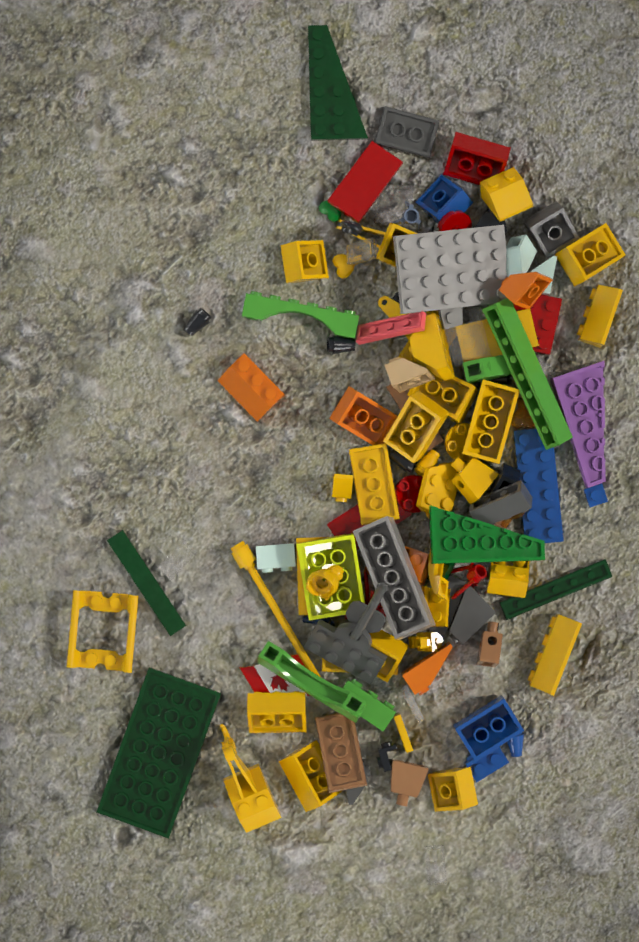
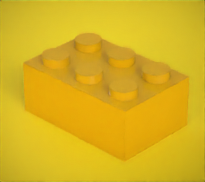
[383,390,450,463]

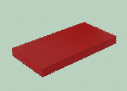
[327,141,403,224]

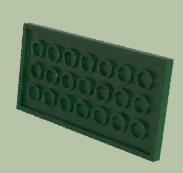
[96,667,221,839]

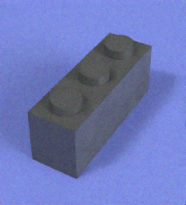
[469,480,532,525]

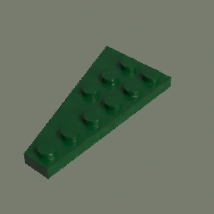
[308,25,368,141]

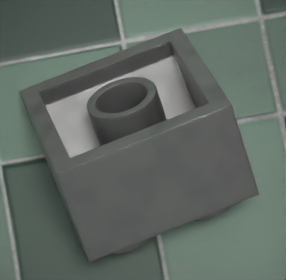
[524,201,580,258]

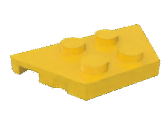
[416,459,464,519]

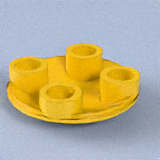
[445,423,472,461]

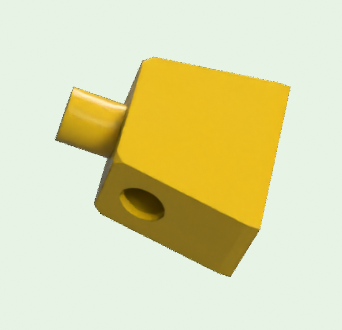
[450,457,499,504]

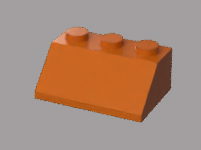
[218,353,285,422]

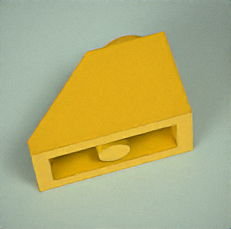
[332,474,353,502]

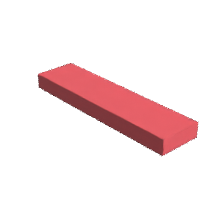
[356,311,426,345]

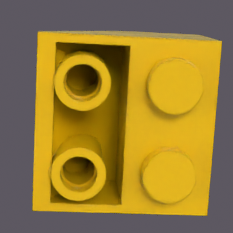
[487,561,529,598]

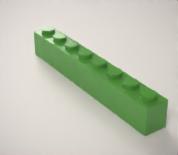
[482,298,573,450]

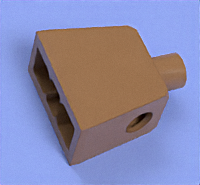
[476,621,503,668]
[390,759,429,806]

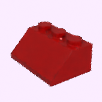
[443,132,511,185]

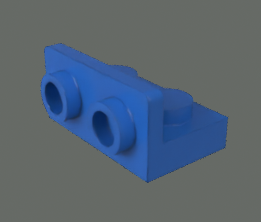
[464,746,509,783]

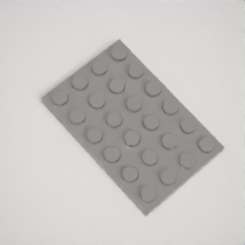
[393,225,507,314]

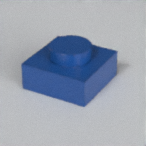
[583,483,608,508]

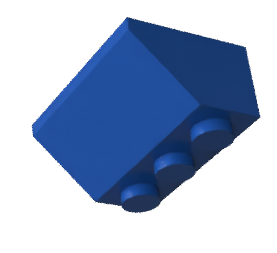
[453,695,524,761]

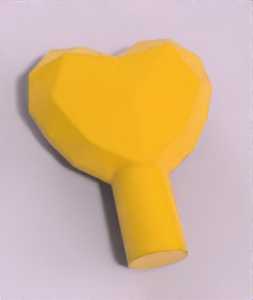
[332,254,365,279]

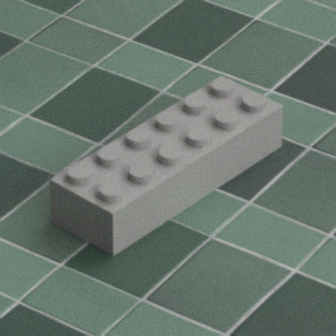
[353,516,436,640]

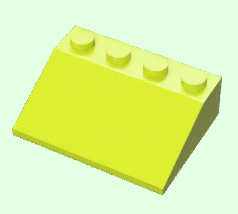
[296,533,365,620]

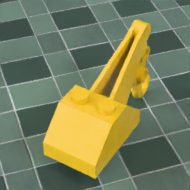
[220,724,282,833]

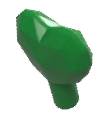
[319,200,342,222]

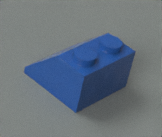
[416,175,473,223]

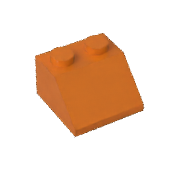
[499,272,553,310]

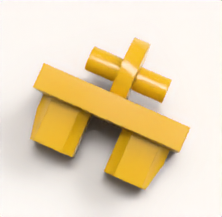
[408,632,443,652]

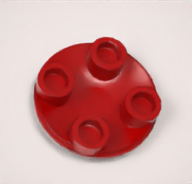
[395,475,423,513]

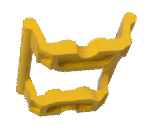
[66,590,138,673]

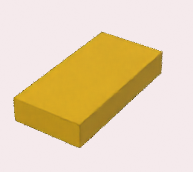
[393,713,413,753]

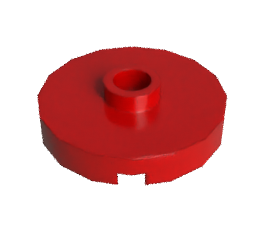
[437,210,472,231]

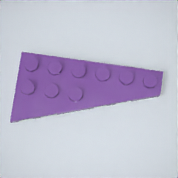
[551,360,606,488]

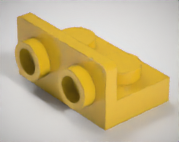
[422,586,450,627]

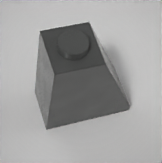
[449,586,496,644]

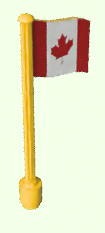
[230,541,321,696]

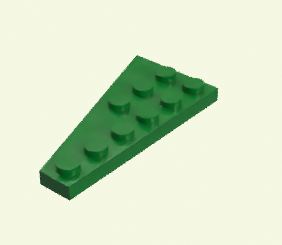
[429,505,545,564]

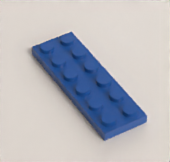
[513,429,564,543]

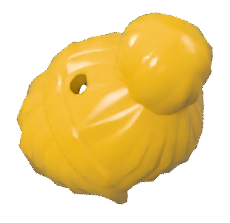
[306,565,344,601]

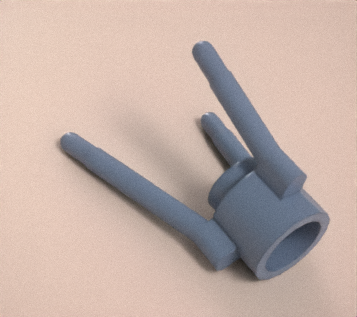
[386,201,421,230]

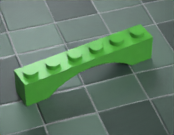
[242,291,359,339]
[258,641,367,723]

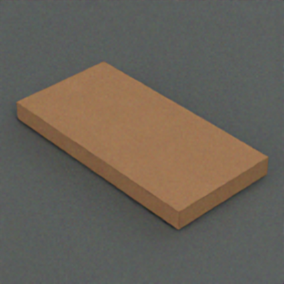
[315,713,367,793]

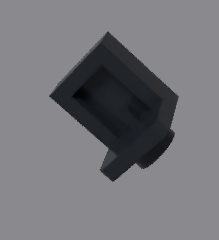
[376,741,398,772]

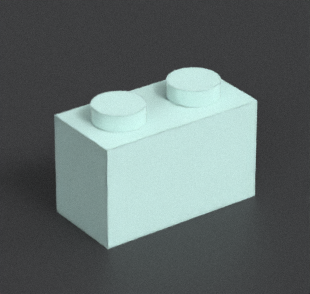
[256,543,296,573]

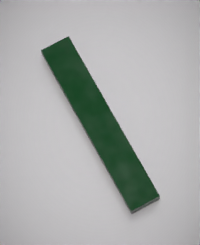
[107,530,187,636]
[499,559,613,620]

